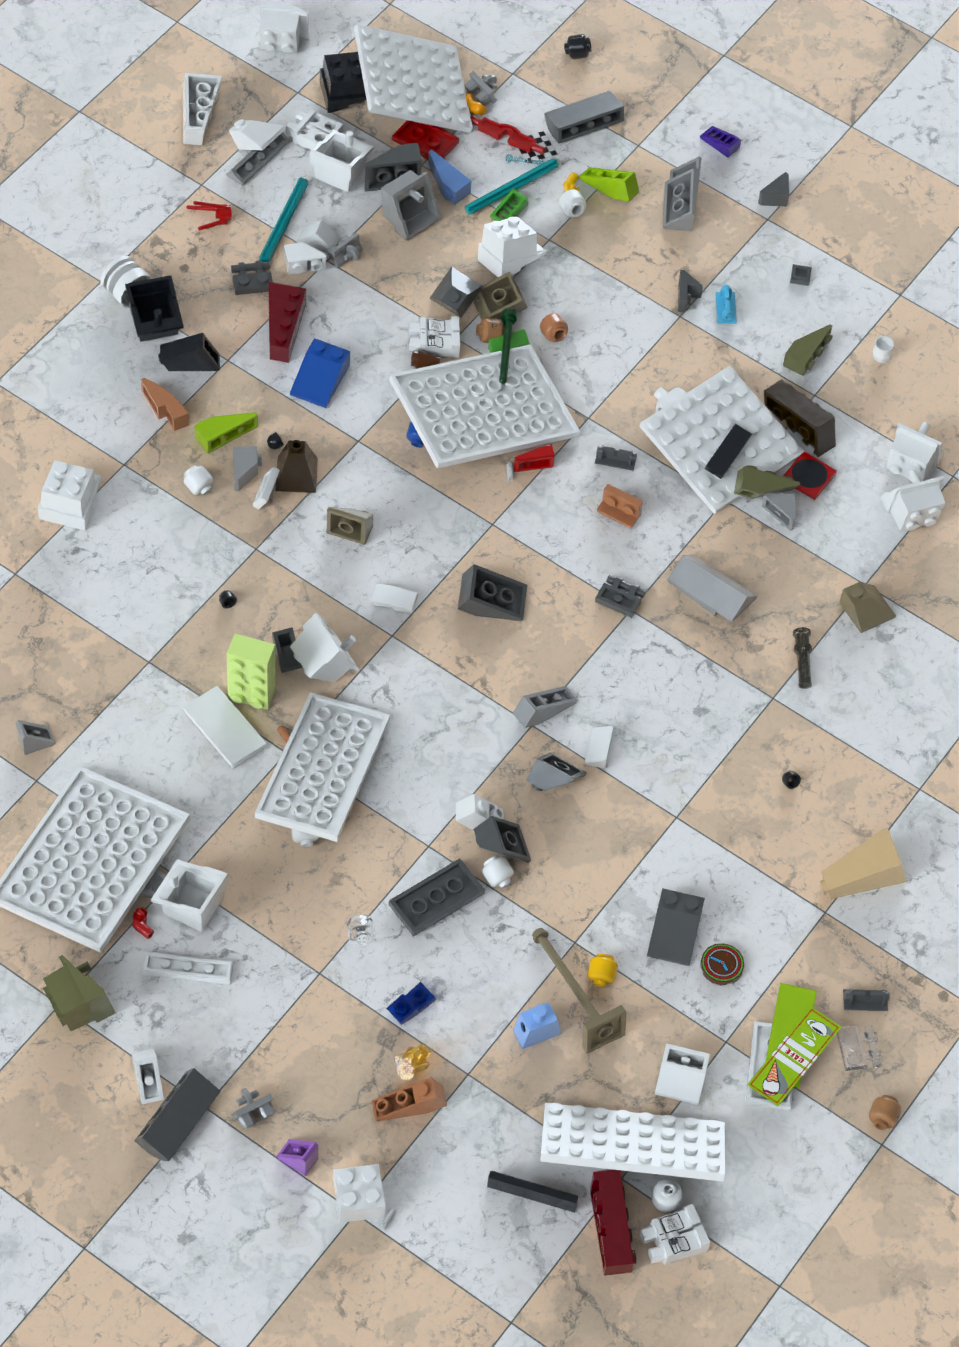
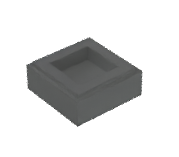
[790,264,812,286]

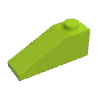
[579,167,639,202]
[194,412,258,453]

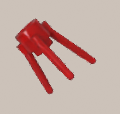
[186,201,232,230]

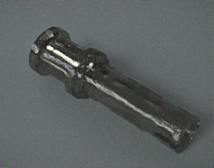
[793,627,812,689]

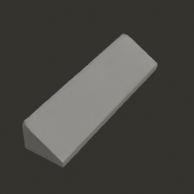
[226,132,290,185]

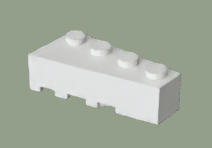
[183,73,222,145]

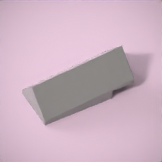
[663,156,702,231]
[668,555,757,623]

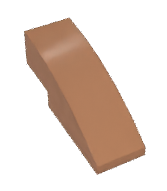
[141,378,189,431]

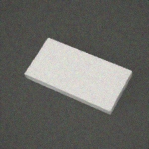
[183,686,267,769]
[746,1021,793,1110]

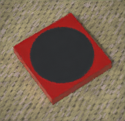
[782,451,837,500]

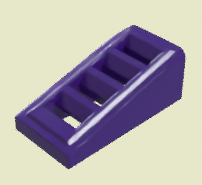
[700,126,741,158]

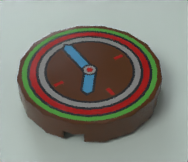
[700,943,744,986]

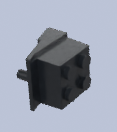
[320,52,367,113]
[125,275,184,342]

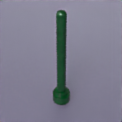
[499,308,517,384]

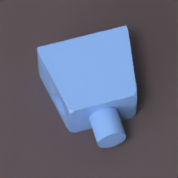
[513,1003,561,1049]

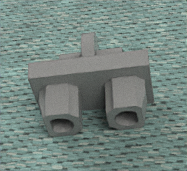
[464,71,497,105]
[327,233,363,268]
[231,1088,275,1129]

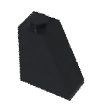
[158,332,220,371]

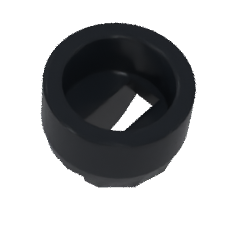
[267,432,284,449]
[219,590,237,609]
[782,770,801,789]

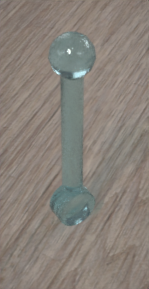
[505,154,544,166]

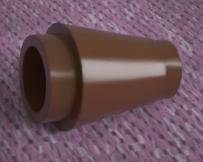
[411,349,440,369]

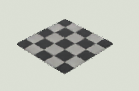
[518,131,557,164]

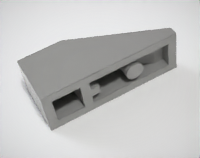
[513,686,578,728]

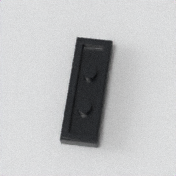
[705,423,752,479]

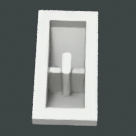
[297,220,340,251]

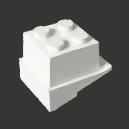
[259,0,309,53]
[310,130,374,192]
[478,217,546,277]
[886,422,944,482]
[38,460,102,530]
[881,470,945,531]
[290,613,359,683]
[151,859,228,932]

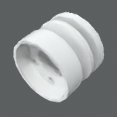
[101,255,152,308]

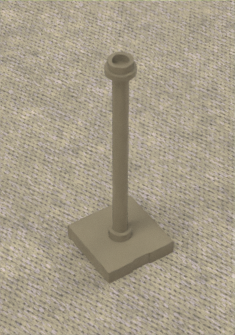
[532,928,626,1054]

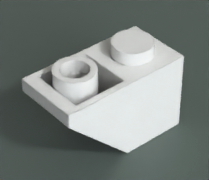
[284,242,326,275]
[456,794,504,829]

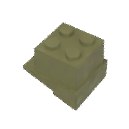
[43,955,116,1031]

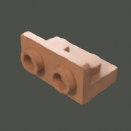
[597,484,643,528]

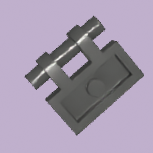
[231,260,273,295]
[595,575,646,618]

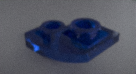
[386,982,436,1025]

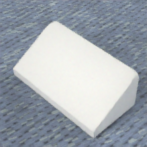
[584,726,614,769]

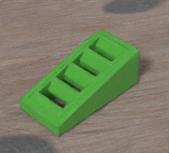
[490,189,529,221]

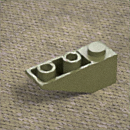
[783,324,833,376]
[734,465,800,499]

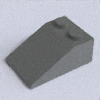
[364,143,422,192]
[458,564,527,621]
[647,888,705,966]

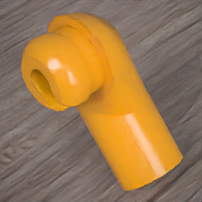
[465,94,486,115]

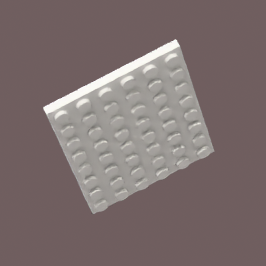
[389,344,580,469]
[0,766,190,953]

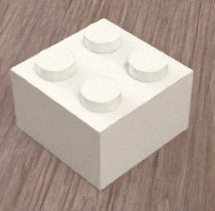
[333,1164,385,1223]

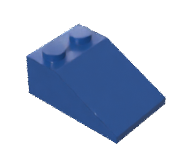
[290,338,350,408]

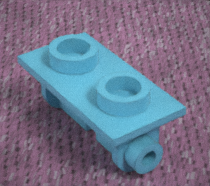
[715,285,737,324]

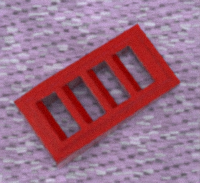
[514,444,555,472]

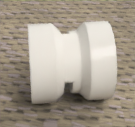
[872,336,894,363]

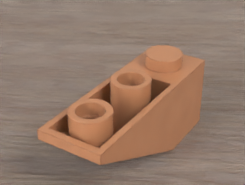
[372,1077,447,1121]

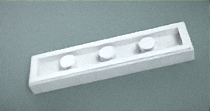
[142,952,233,985]

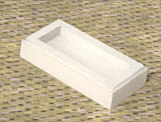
[253,467,280,509]

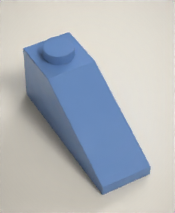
[428,149,472,205]

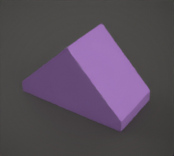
[276,1139,318,1176]

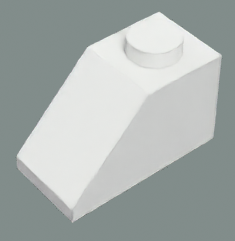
[132,1049,164,1104]

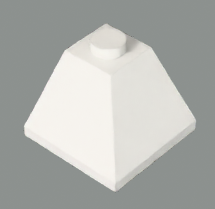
[229,119,286,150]

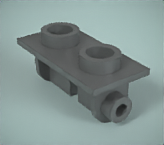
[595,445,637,471]
[843,989,890,1011]

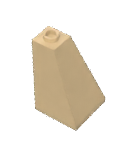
[820,827,907,899]

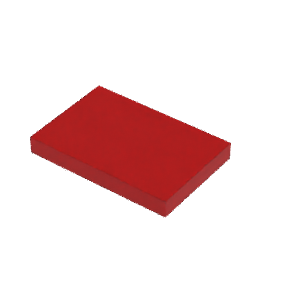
[392,120,459,160]

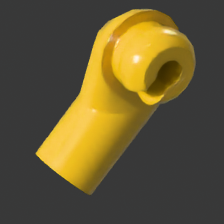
[563,172,579,191]

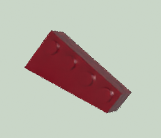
[268,282,306,363]
[590,1170,636,1276]

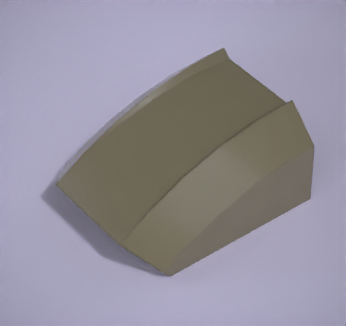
[474,272,528,320]

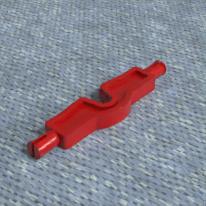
[470,115,546,155]

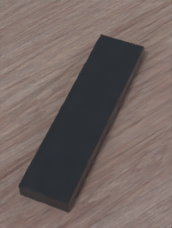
[487,1171,578,1213]

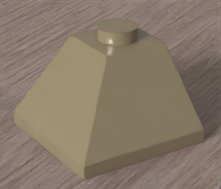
[327,507,373,545]
[839,582,896,633]

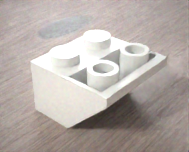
[655,1043,710,1105]

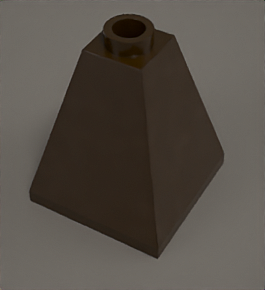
[276,440,318,493]

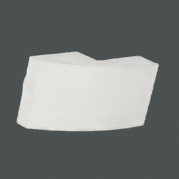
[370,584,418,613]

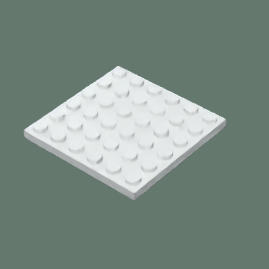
[354,24,473,133]
[639,366,804,514]

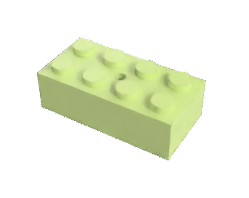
[227,633,276,710]

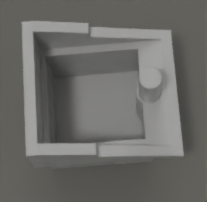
[381,170,441,241]

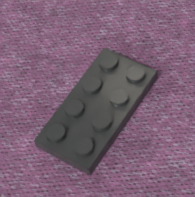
[388,858,485,937]

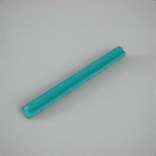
[465,158,559,215]
[259,177,308,262]

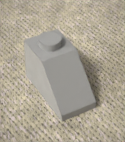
[233,446,262,491]

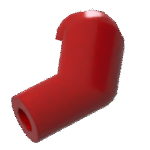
[132,907,155,939]

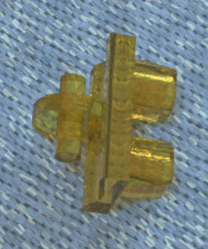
[394,1043,431,1080]

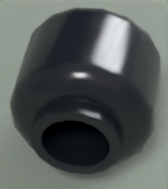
[564,34,592,60]

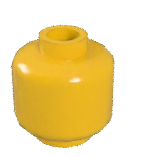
[587,954,618,988]

